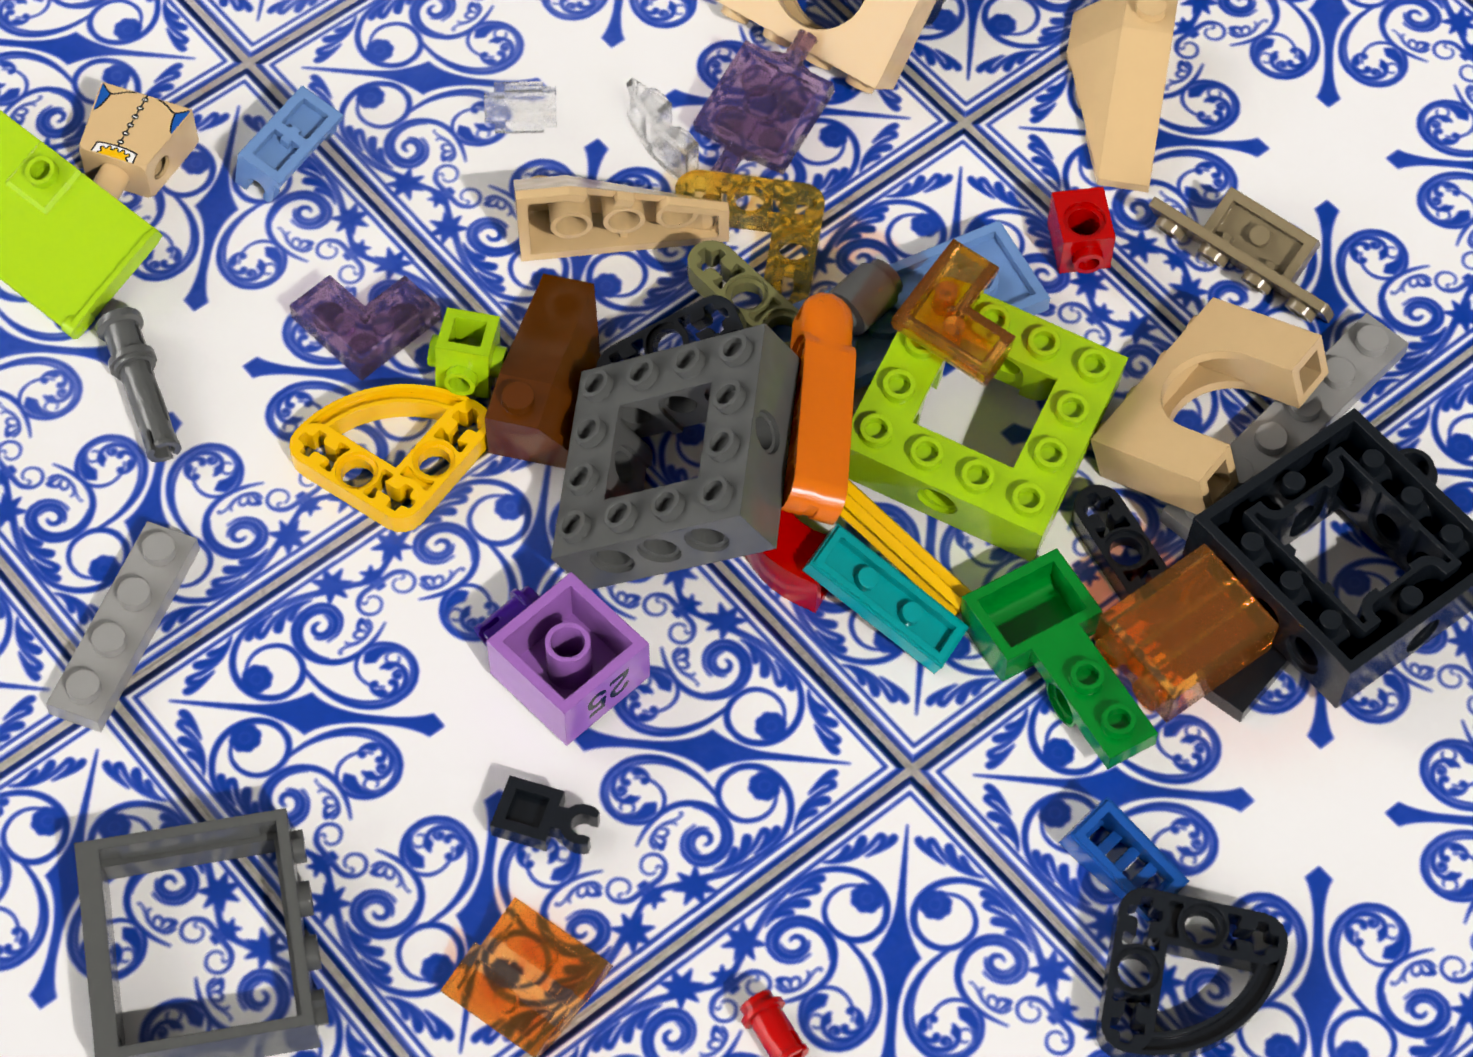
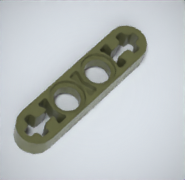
[687,240,799,348]

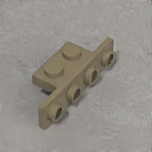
[1148,187,1334,324]

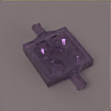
[693,29,835,184]

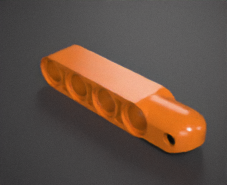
[781,292,856,525]

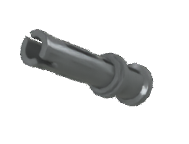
[95,307,182,462]

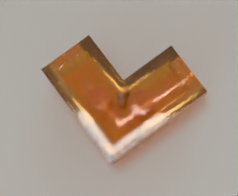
[891,239,1016,386]

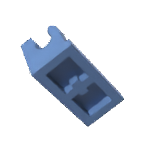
[235,85,343,202]

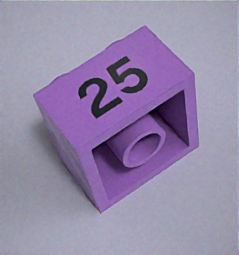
[487,572,650,746]

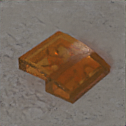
[441,897,613,1057]

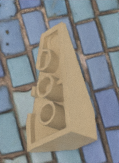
[1066,0,1178,192]
[513,175,729,262]

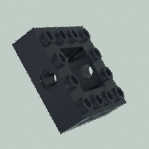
[1182,408,1473,708]

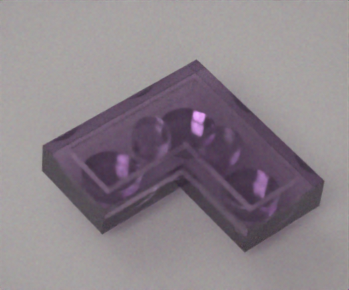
[289,275,442,381]

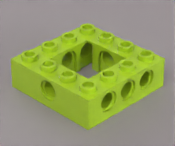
[848,269,1129,561]

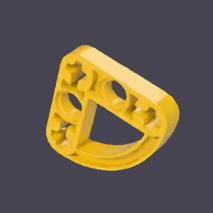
[289,384,488,532]

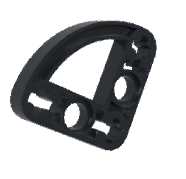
[1096,888,1288,1057]

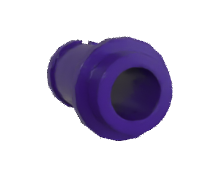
[474,586,540,647]

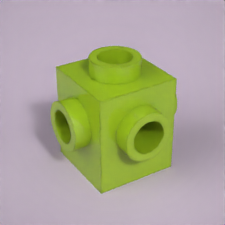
[427,307,508,398]

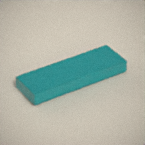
[802,523,969,674]

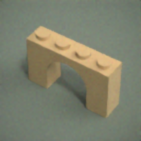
[716,0,936,94]
[1090,297,1329,515]

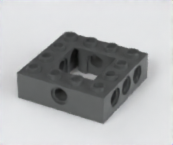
[551,324,800,590]

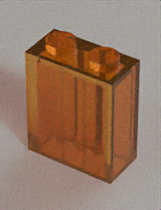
[1094,543,1279,723]

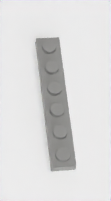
[1160,313,1409,541]

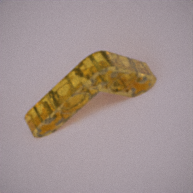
[675,170,825,304]

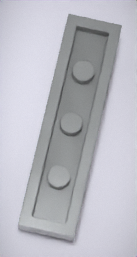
[46,521,200,733]

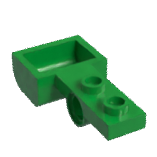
[960,548,1158,770]

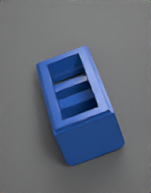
[1059,796,1189,922]

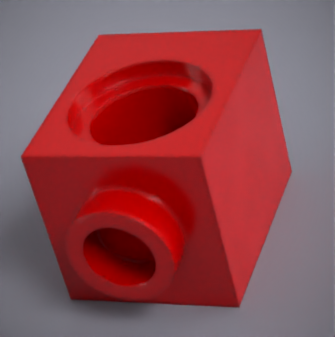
[1047,187,1116,274]

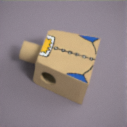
[79,82,199,200]

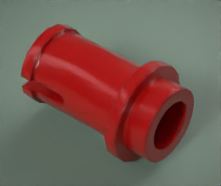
[740,990,809,1057]

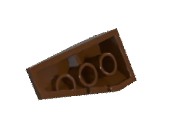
[485,274,600,469]

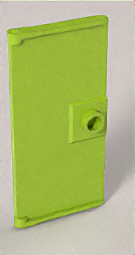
[0,110,163,339]

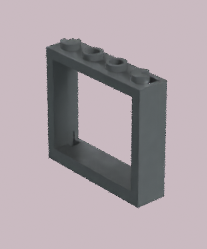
[74,808,329,1057]

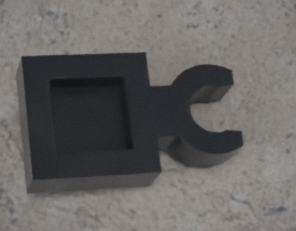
[490,775,600,854]

